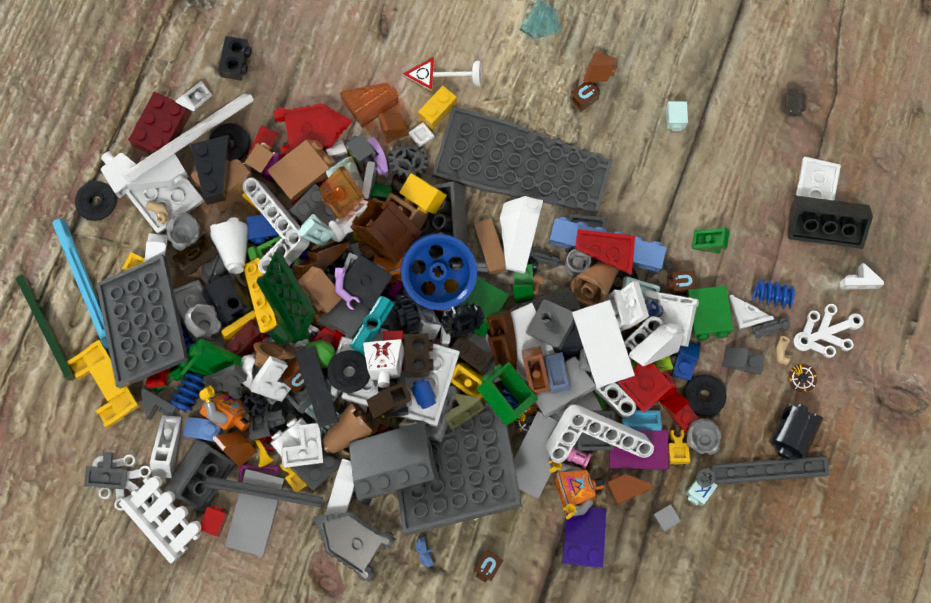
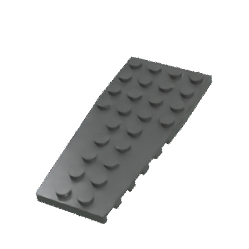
[432,106,612,213]

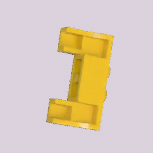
[67,340,140,428]

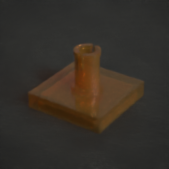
[318,166,365,220]

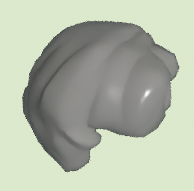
[166,213,200,251]
[185,304,222,339]
[687,419,722,455]

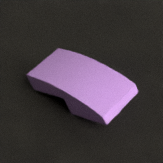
[368,136,389,178]

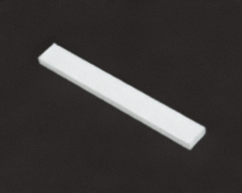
[122,94,254,181]

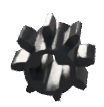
[242,392,268,416]

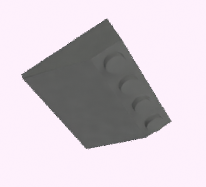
[404,181,468,265]
[349,421,440,501]

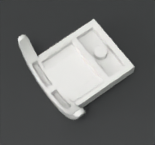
[328,198,368,242]
[645,291,699,347]

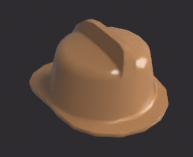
[253,342,298,367]

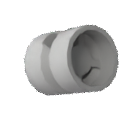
[564,249,591,278]

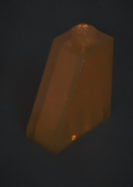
[340,83,399,128]

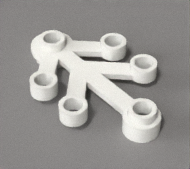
[793,304,864,358]
[92,455,158,511]

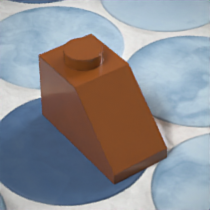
[583,51,617,82]
[378,113,410,143]
[522,346,550,394]
[212,431,257,468]
[606,473,654,505]

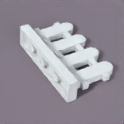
[119,476,201,564]

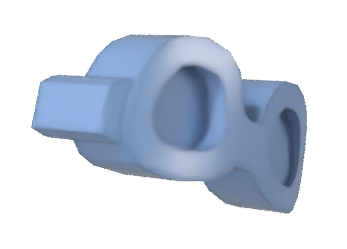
[416,537,435,567]

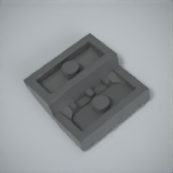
[318,296,372,340]

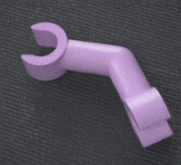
[335,268,361,310]

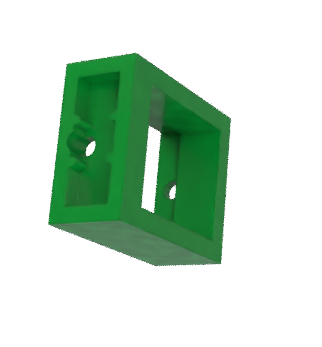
[476,362,538,426]

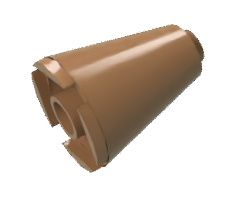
[571,261,619,307]
[321,402,377,454]

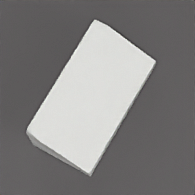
[175,81,213,111]

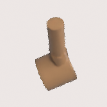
[533,273,545,295]

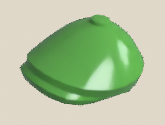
[303,340,336,369]

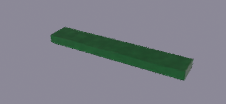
[16,275,76,380]

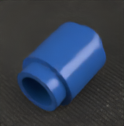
[411,378,436,410]

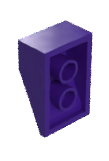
[561,507,606,568]

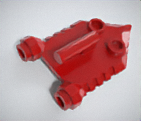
[273,103,353,158]

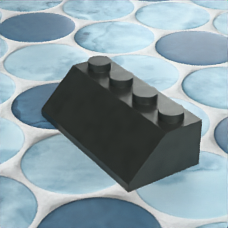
[788,195,873,249]

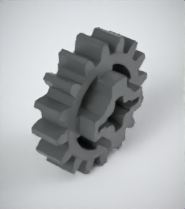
[387,142,429,181]

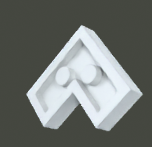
[249,356,291,402]
[280,423,323,468]

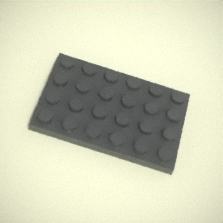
[96,254,189,389]

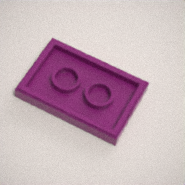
[609,430,669,470]

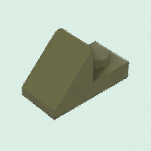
[443,394,485,430]

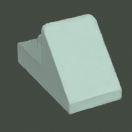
[298,214,334,246]

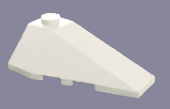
[500,196,543,274]

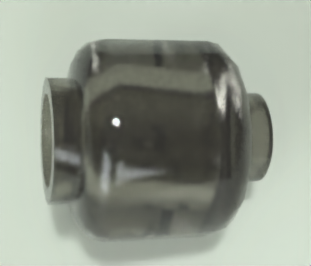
[781,89,807,116]

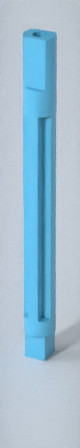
[52,219,109,351]

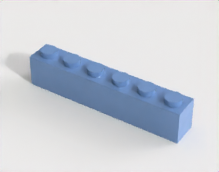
[548,217,667,273]

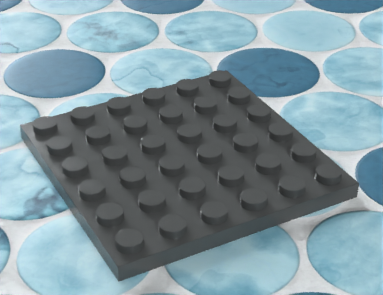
[391,401,522,536]

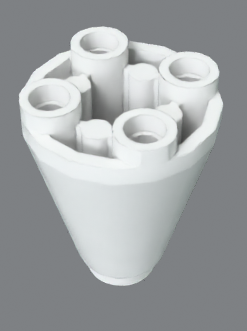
[210,217,248,274]

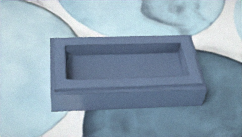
[543,352,571,394]

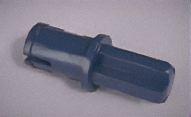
[645,300,664,317]

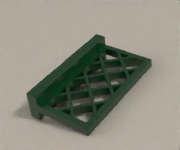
[256,251,316,343]

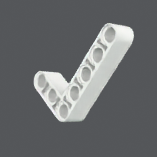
[243,177,310,275]
[590,316,663,418]
[546,405,654,463]

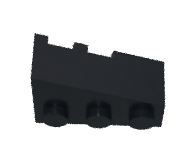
[190,135,232,205]

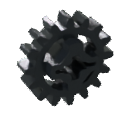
[394,293,421,334]
[441,302,485,338]

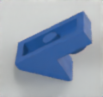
[671,341,700,381]

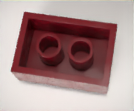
[128,91,191,155]

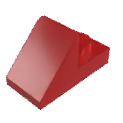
[660,392,699,433]

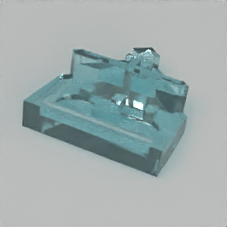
[519,0,562,39]

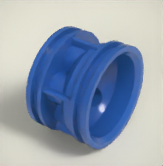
[400,234,477,310]

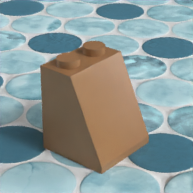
[267,140,335,199]
[190,159,254,213]

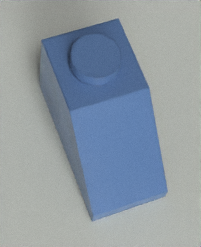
[182,417,224,444]

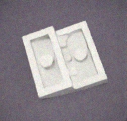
[606,281,649,332]

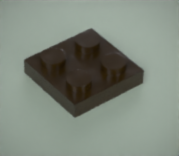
[172,235,218,276]

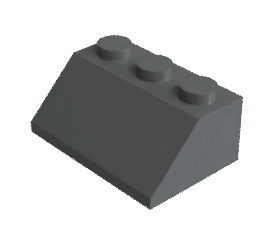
[164,439,236,514]

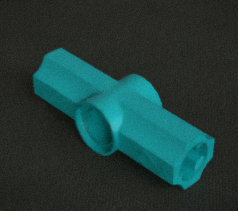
[350,296,395,355]

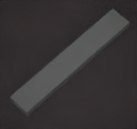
[709,456,829,485]

